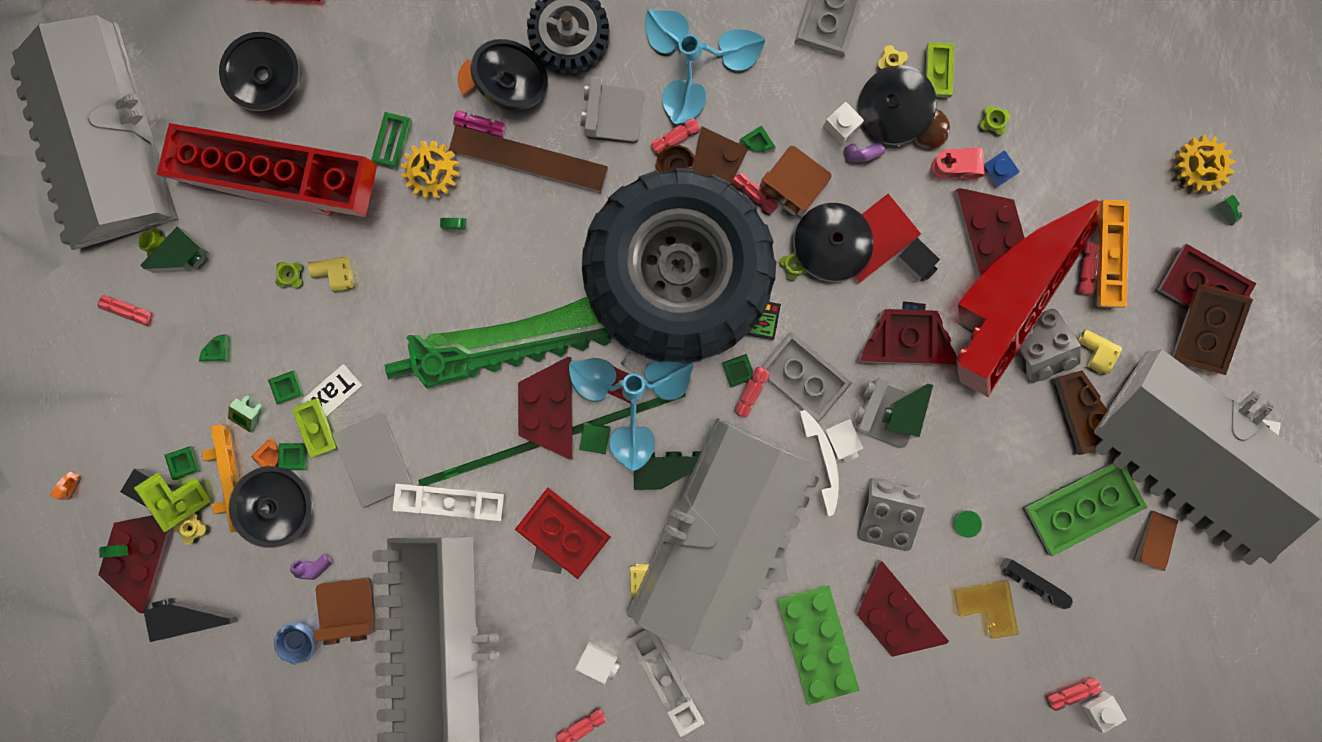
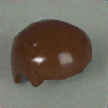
[914,109,950,149]
[655,144,696,173]

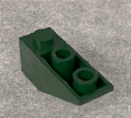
[634,451,702,490]

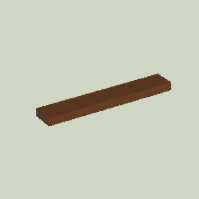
[449,125,608,193]

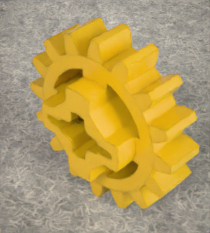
[1174,135,1236,194]
[401,140,460,199]

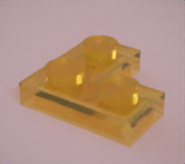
[954,580,1019,639]

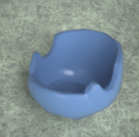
[274,622,316,665]

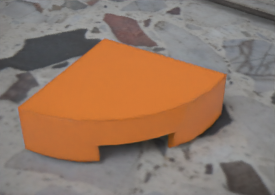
[458,59,476,97]
[251,438,279,467]
[50,472,81,500]

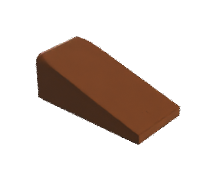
[1134,511,1178,571]

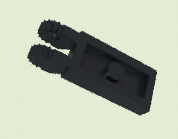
[1000,558,1073,610]

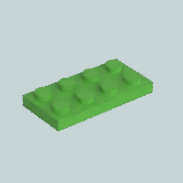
[1025,463,1148,556]
[777,585,860,705]

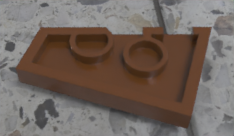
[1054,370,1108,455]

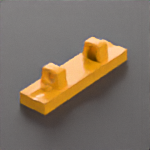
[1097,199,1129,308]
[202,424,239,533]

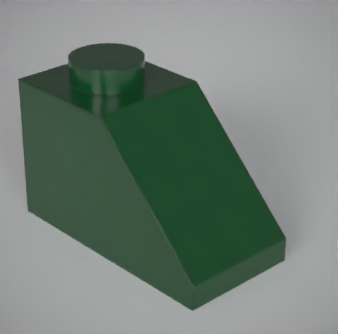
[140,227,208,273]
[882,384,933,438]

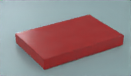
[832,193,921,284]
[515,487,611,579]

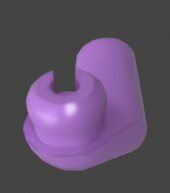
[843,142,885,162]
[290,553,333,580]

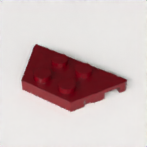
[955,188,1025,279]
[858,309,958,365]
[518,357,573,460]
[98,515,171,614]
[856,560,949,657]

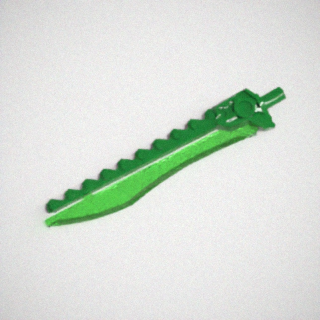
[385,297,612,389]

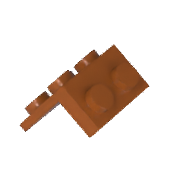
[759,146,831,217]
[313,578,376,645]

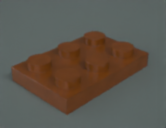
[1172,283,1253,375]

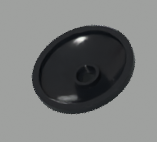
[219,32,300,111]
[470,39,548,110]
[858,65,937,145]
[794,203,874,282]
[229,466,311,548]

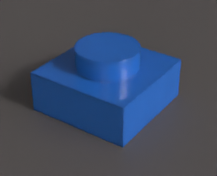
[984,150,1020,188]

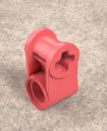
[931,147,984,179]

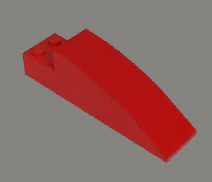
[157,123,378,217]
[956,199,1100,397]

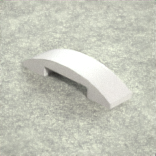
[798,410,839,516]
[393,484,504,521]
[627,629,705,737]

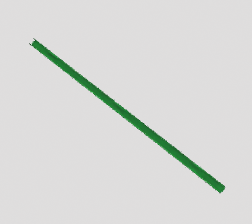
[418,393,686,486]

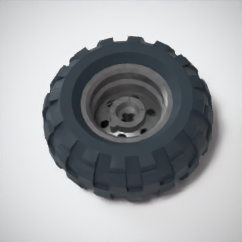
[581,168,776,364]

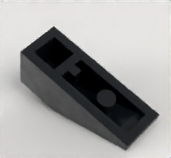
[143,599,238,642]

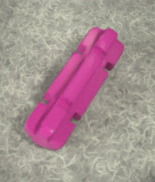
[453,111,505,137]

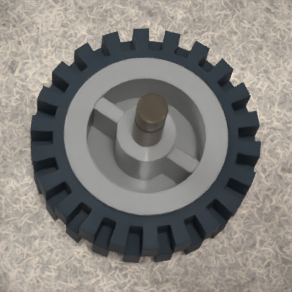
[527,0,609,74]

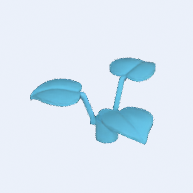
[645,9,765,124]
[569,358,693,471]

